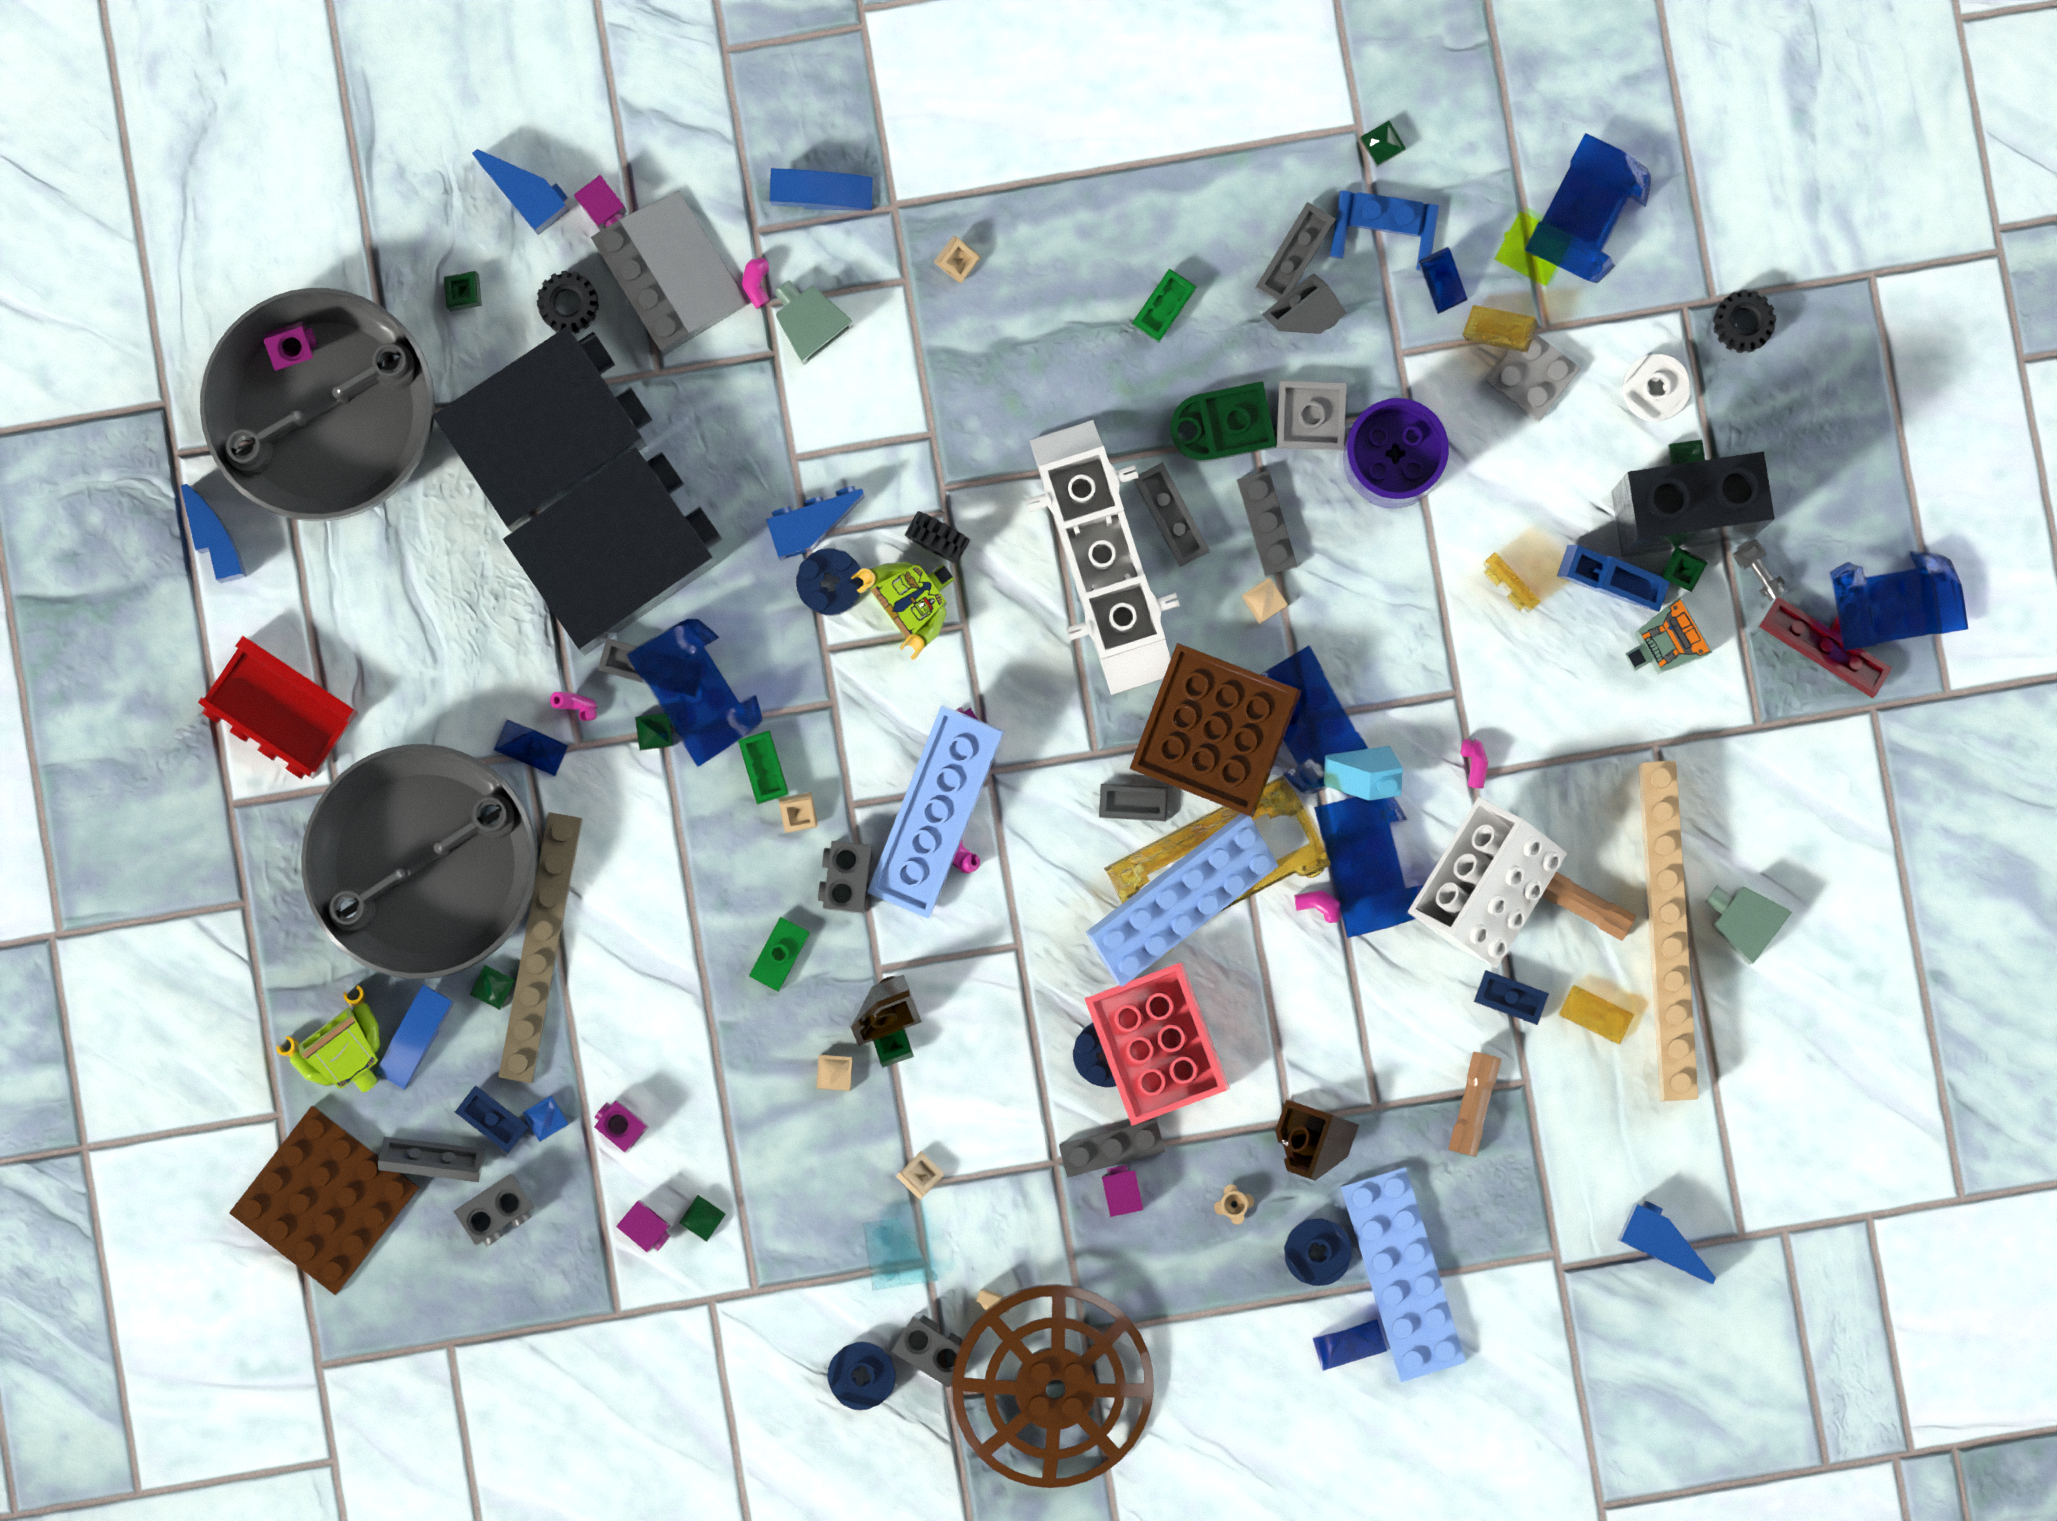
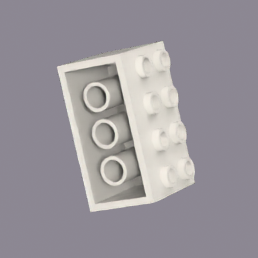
[1408,797,1567,968]

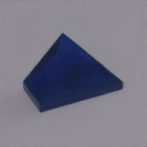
[1418,247,1468,314]
[494,719,569,777]
[1312,1319,1387,1371]

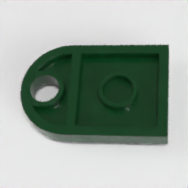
[1170,381,1277,462]

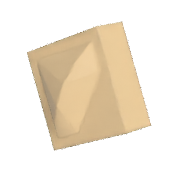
[934,236,981,283]
[1241,577,1288,625]
[778,792,818,833]
[816,1055,853,1091]
[896,1151,945,1200]
[976,1289,1009,1313]

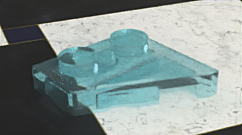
[863,1218,938,1290]

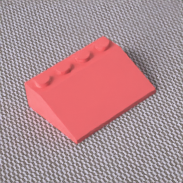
[1084,963,1230,1126]

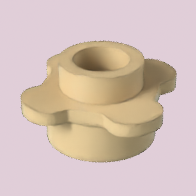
[1214,1184,1254,1224]

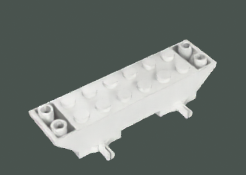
[1025,420,1180,695]

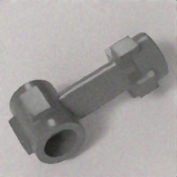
[1733,539,1786,601]

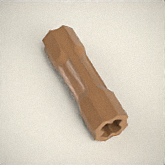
[1541,872,1636,941]
[1448,1051,1501,1157]

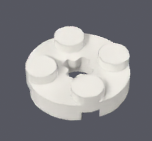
[1622,354,1690,423]

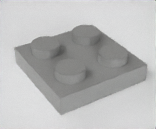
[1486,328,1581,422]
[1276,380,1347,451]

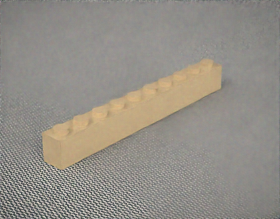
[1638,761,1698,1102]

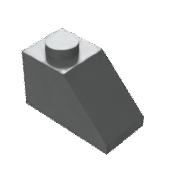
[1262,273,1346,334]

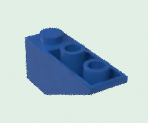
[766,486,865,561]

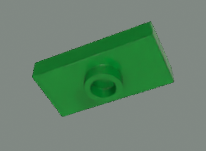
[1131,268,1197,343]
[738,730,790,805]
[749,917,810,992]

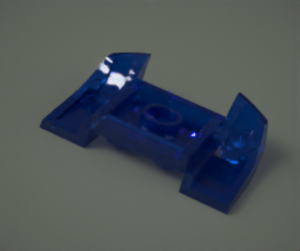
[1524,133,1651,283]
[1829,551,1968,651]
[626,619,763,768]
[1260,645,1369,794]
[1314,797,1424,938]

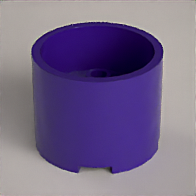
[1343,398,1449,509]

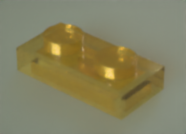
[1462,305,1538,353]
[1483,552,1541,613]
[1558,985,1634,1045]

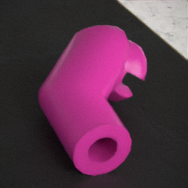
[742,257,770,309]
[550,692,598,721]
[1460,739,1488,788]
[952,840,980,874]
[1294,890,1342,923]

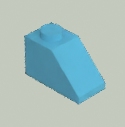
[1324,746,1403,801]

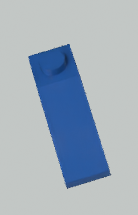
[472,149,569,235]
[1618,1201,1716,1284]

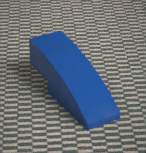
[770,168,873,211]
[180,484,247,583]
[1557,545,1670,612]
[376,984,455,1090]

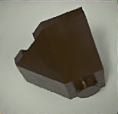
[851,974,922,1046]
[1275,1099,1359,1181]

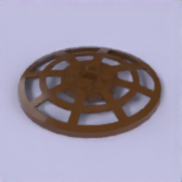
[951,1284,1154,1488]

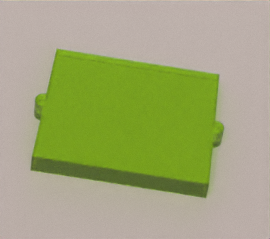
[1494,211,1572,287]

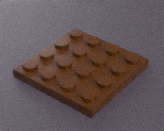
[1129,643,1302,817]
[229,1105,420,1296]

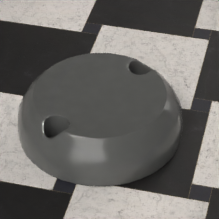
[200,288,435,521]
[301,744,538,979]

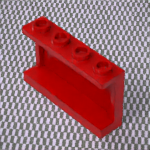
[198,635,358,780]

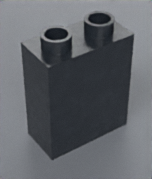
[432,326,653,532]
[503,447,723,656]
[1611,451,1775,557]

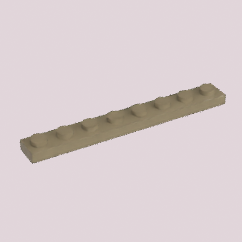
[498,812,583,1083]

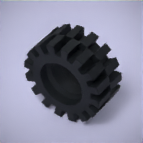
[536,271,599,334]
[1713,290,1776,353]
[905,511,970,564]

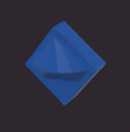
[522,1095,569,1142]

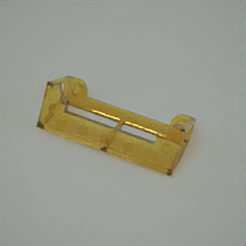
[1104,776,1331,955]

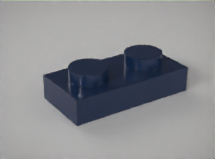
[1473,970,1549,1025]
[455,1085,530,1154]

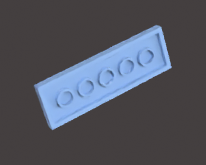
[867,705,1005,919]
[1086,813,1278,987]
[1340,1167,1466,1382]

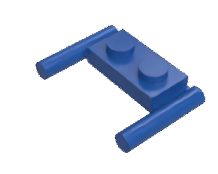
[1330,191,1439,272]

